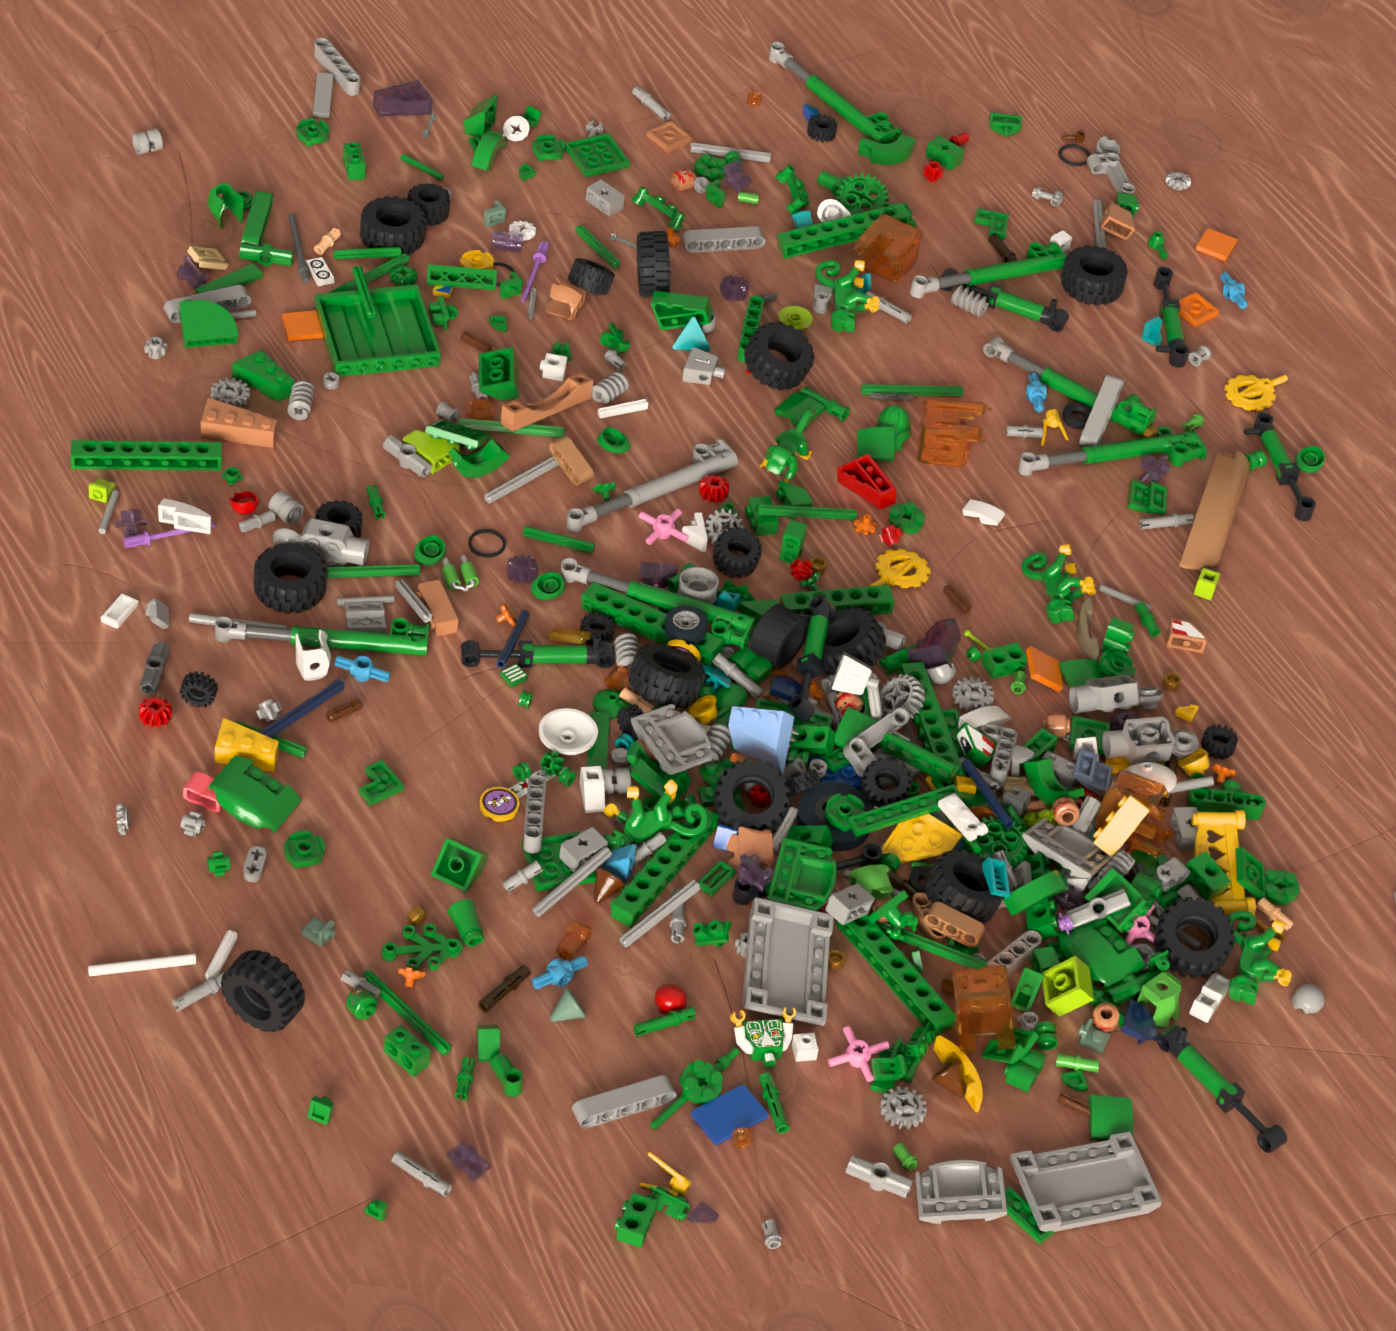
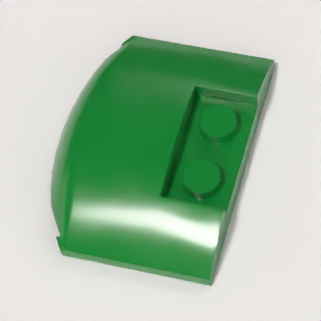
[208,756,301,833]
[767,838,837,911]
[1056,917,1146,989]

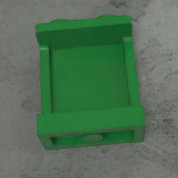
[1085,868,1151,933]

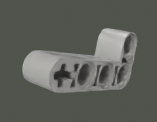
[981,724,1017,787]

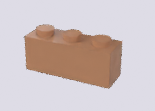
[415,580,458,637]

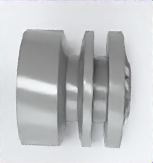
[677,567,719,605]

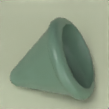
[550,988,586,1022]

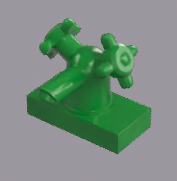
[868,890,918,940]

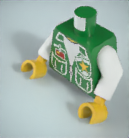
[730,1007,796,1068]

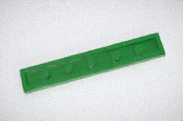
[847,784,963,837]

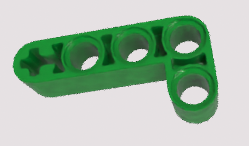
[1186,773,1266,820]

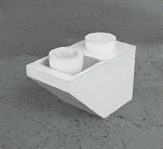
[579,766,605,813]

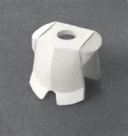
[295,630,331,681]

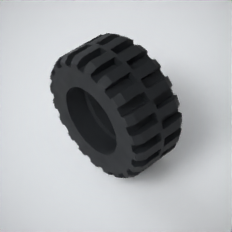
[360,196,426,254]
[637,231,670,297]
[1061,245,1128,306]
[744,322,814,390]
[254,543,327,614]
[821,607,886,675]
[628,644,706,708]
[713,758,791,835]
[925,850,1004,924]
[1154,897,1235,979]
[221,950,305,1032]

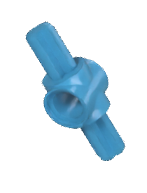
[1220,272,1248,310]
[1026,372,1047,413]
[335,656,391,682]
[531,956,588,989]

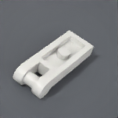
[938,793,988,842]

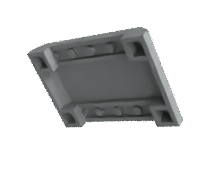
[742,897,834,1026]
[1010,1132,1162,1232]

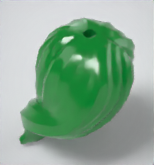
[876,405,912,451]

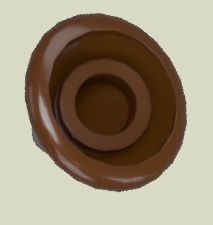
[594,868,626,904]
[931,1060,965,1097]

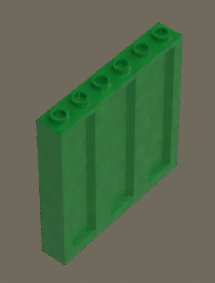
[314,284,441,377]

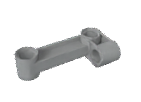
[1087,153,1135,195]
[843,708,909,777]

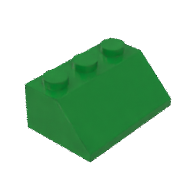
[479,347,519,401]

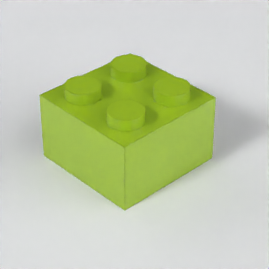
[1041,956,1094,1017]

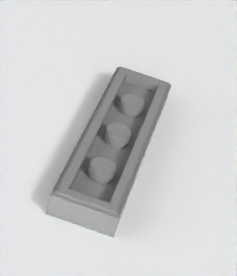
[313,72,333,118]

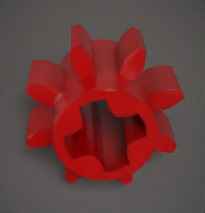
[923,161,943,182]
[879,524,903,546]
[790,558,813,581]
[748,785,771,808]

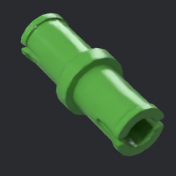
[1056,1053,1099,1073]

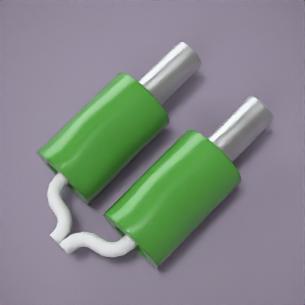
[442,555,479,591]

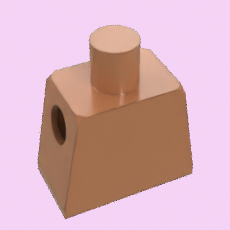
[1100,203,1136,241]

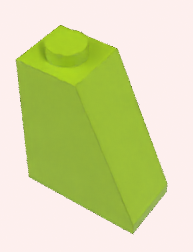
[402,430,460,474]

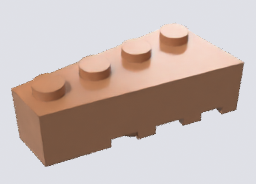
[201,398,277,448]

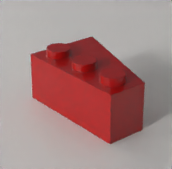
[837,454,896,510]

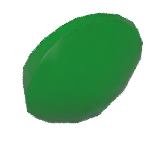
[597,427,631,453]
[1295,446,1325,473]
[414,535,446,566]
[531,572,566,601]
[715,683,747,711]

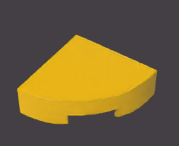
[1174,704,1199,723]

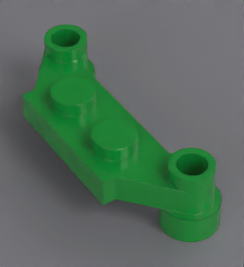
[776,164,810,215]
[632,186,686,231]

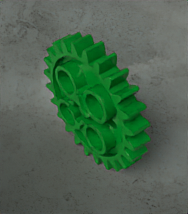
[835,173,889,215]
[964,816,1029,867]

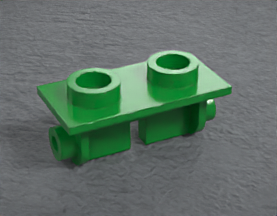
[879,644,918,675]
[1148,950,1170,973]
[904,1022,935,1063]
[646,1185,691,1221]

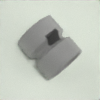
[132,128,163,155]
[269,491,304,525]
[601,768,631,794]

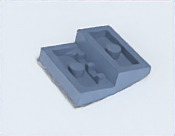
[1073,748,1113,797]

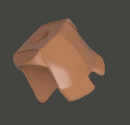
[545,276,586,321]
[727,827,774,872]

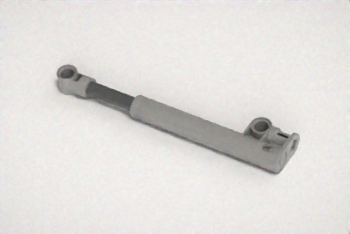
[566,439,738,533]

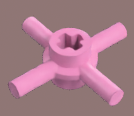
[639,509,689,545]
[1125,904,1157,946]
[828,1026,890,1082]

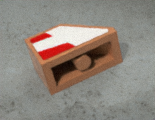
[1166,619,1207,653]

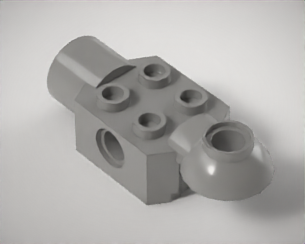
[272,518,370,567]
[1069,675,1164,713]
[1102,717,1199,764]

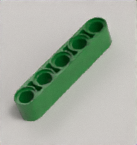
[241,191,273,246]
[737,296,764,363]

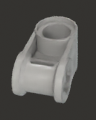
[813,284,832,314]
[1155,857,1191,892]

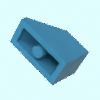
[601,844,637,884]

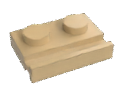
[187,246,229,270]

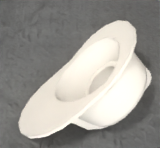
[817,199,851,222]

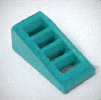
[982,857,1010,898]

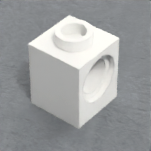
[540,353,567,381]

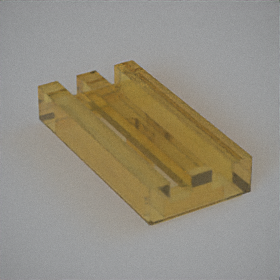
[548,628,591,644]

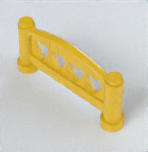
[1191,810,1256,915]

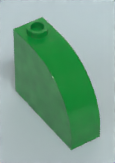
[178,299,238,348]

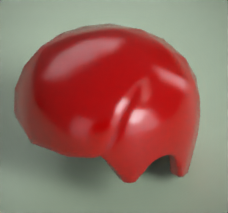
[229,491,259,515]
[655,984,687,1015]

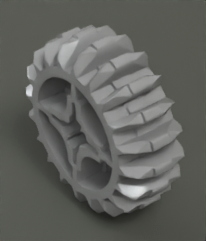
[879,674,926,723]
[1088,849,1135,890]

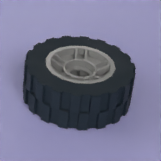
[665,606,707,645]

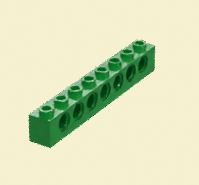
[777,203,910,259]
[71,440,222,471]
[581,582,724,666]
[897,662,965,787]
[610,808,719,928]
[835,914,956,1037]

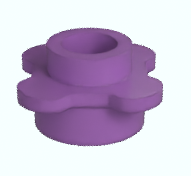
[1057,912,1074,935]

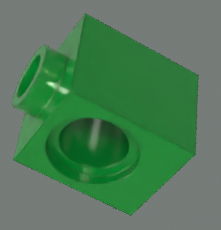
[1115,192,1139,218]
[1030,946,1060,973]

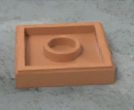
[646,121,692,153]

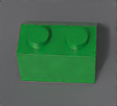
[464,94,498,138]
[430,838,489,892]

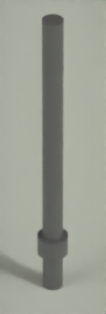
[288,213,309,283]

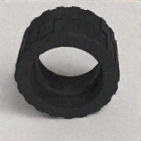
[750,604,808,668]

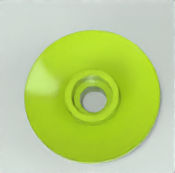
[778,306,813,330]

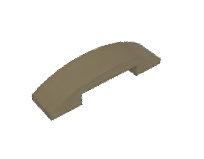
[1076,598,1099,661]

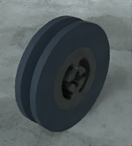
[797,782,873,851]

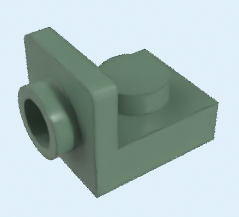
[484,200,506,227]
[302,917,335,947]
[1078,1018,1111,1054]

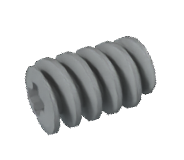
[951,285,989,318]
[592,371,629,404]
[287,381,315,420]
[614,633,639,676]
[703,723,731,765]

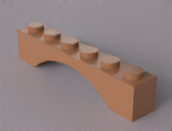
[500,372,593,432]

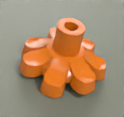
[666,228,680,246]
[853,514,877,535]
[496,602,516,626]
[808,681,823,701]
[1211,764,1236,785]
[398,967,426,988]

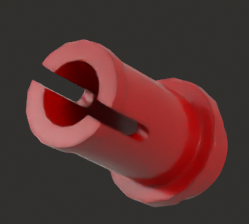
[949,132,969,146]

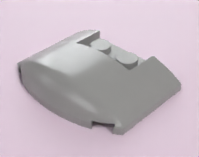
[631,704,712,775]
[1023,818,1111,878]
[915,1160,1007,1224]

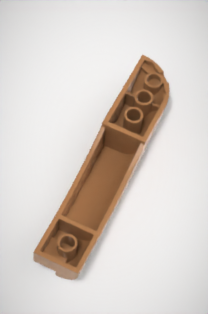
[1179,451,1250,570]

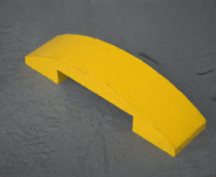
[933,1036,983,1113]

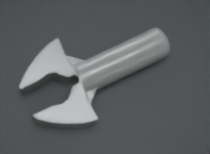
[585,120,603,137]

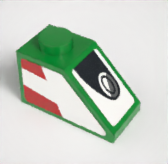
[955,722,997,769]

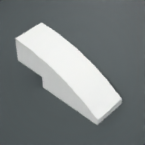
[158,498,211,534]
[957,706,1011,732]
[1189,973,1230,1023]

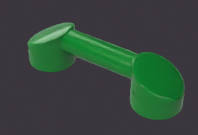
[669,793,697,821]

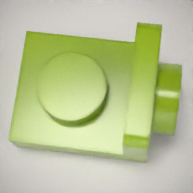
[89,478,115,503]

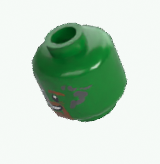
[346,988,378,1020]

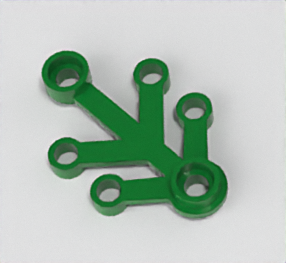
[381,924,463,972]

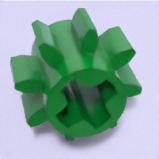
[540,752,565,776]
[207,851,230,877]

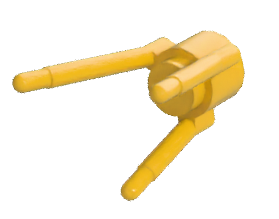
[1041,409,1069,446]
[640,1152,692,1198]

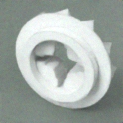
[503,116,530,142]
[509,220,536,240]

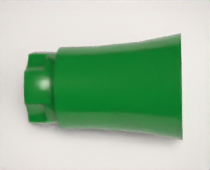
[447,899,484,947]

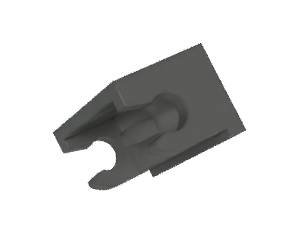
[1001,786,1032,818]

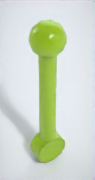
[964,630,993,650]

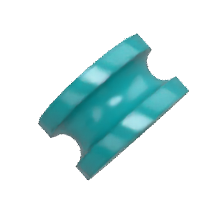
[615,733,634,750]

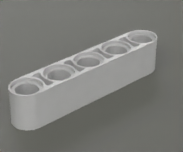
[314,38,361,96]
[682,226,766,253]
[163,285,251,323]
[1079,374,1124,447]
[523,775,546,853]
[967,930,1042,995]
[572,1075,677,1128]

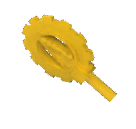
[1224,375,1288,411]
[869,549,930,588]

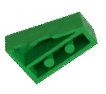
[651,291,713,330]
[232,350,294,402]

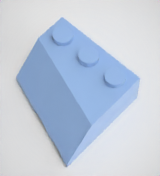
[728,706,794,774]

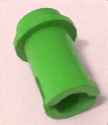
[738,191,760,206]
[1182,414,1204,432]
[1011,670,1026,694]
[892,1143,918,1171]

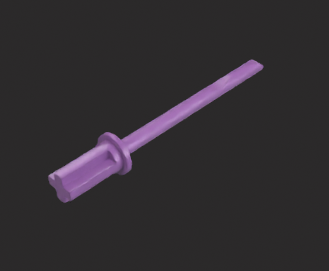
[521,241,549,303]
[123,522,216,548]

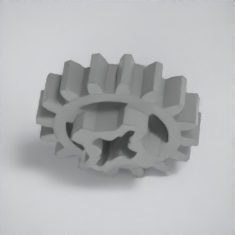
[211,378,250,408]
[705,509,745,545]
[952,677,994,712]
[880,1086,927,1130]

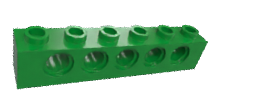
[779,585,895,617]
[1020,847,1059,940]

